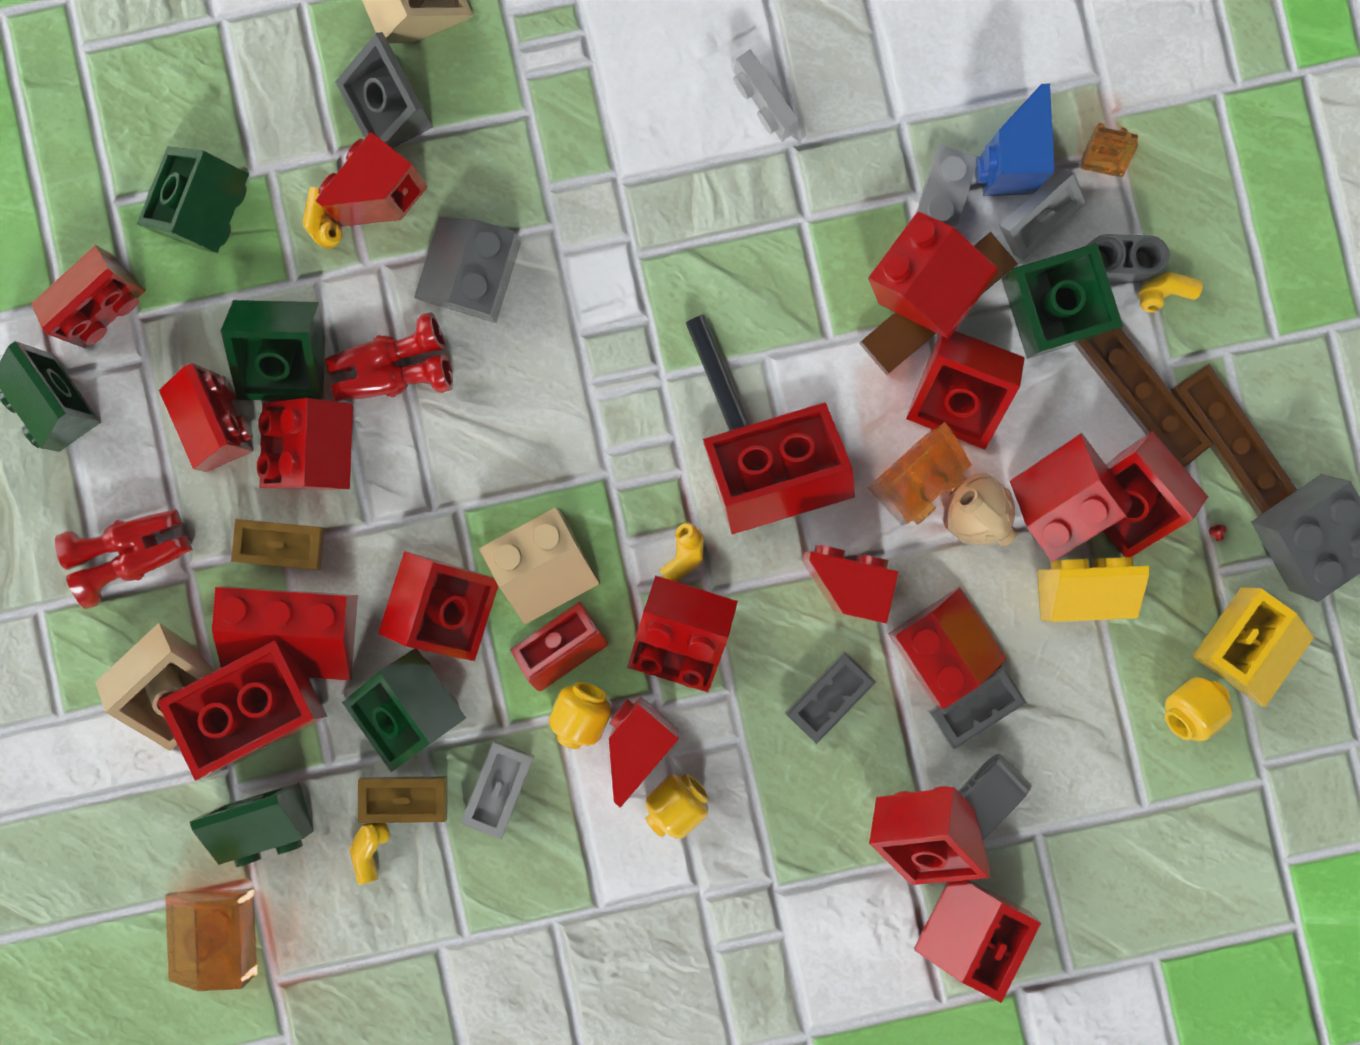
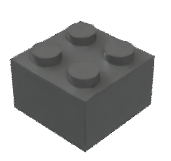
[1251,474,1360,602]

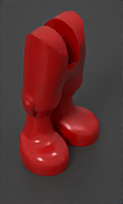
[325,312,453,401]
[55,509,193,609]

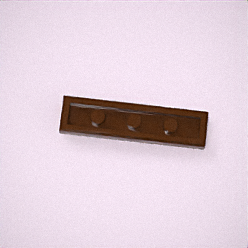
[859,231,1018,375]
[1074,328,1213,467]
[1170,364,1298,517]

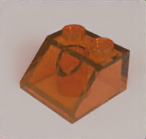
[867,422,972,525]
[165,888,257,991]

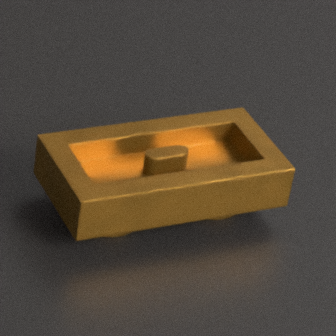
[231,519,325,570]
[358,776,447,823]

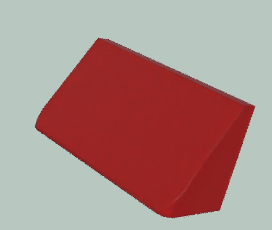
[510,601,608,691]

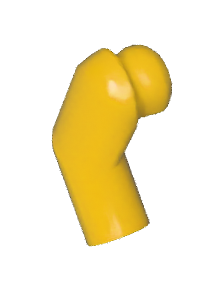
[302,187,343,249]
[1137,271,1203,313]
[659,523,704,582]
[350,823,390,885]

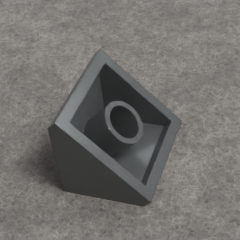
[335,32,433,148]

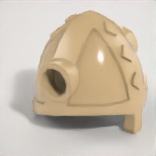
[944,473,1017,547]

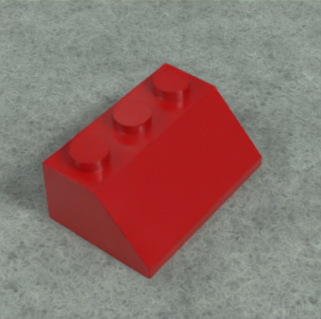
[703,402,855,535]
[212,586,358,681]
[157,640,328,781]

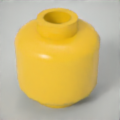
[1164,677,1233,742]
[549,681,612,749]
[645,774,710,839]

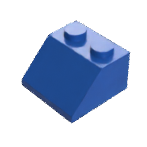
[975,83,1055,196]

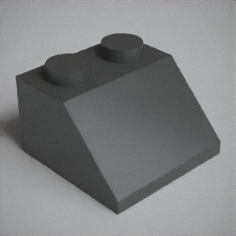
[414,217,521,323]

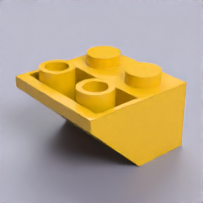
[1037,557,1149,622]
[1192,587,1314,708]

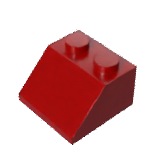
[868,211,998,340]
[906,330,1025,450]
[1103,431,1209,557]
[1010,433,1133,562]
[378,551,498,662]
[888,587,1007,710]
[609,696,679,808]
[869,786,990,885]

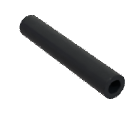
[685,315,750,431]

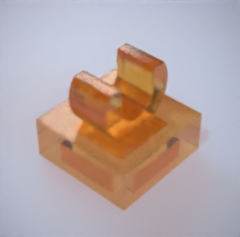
[1081,123,1138,178]

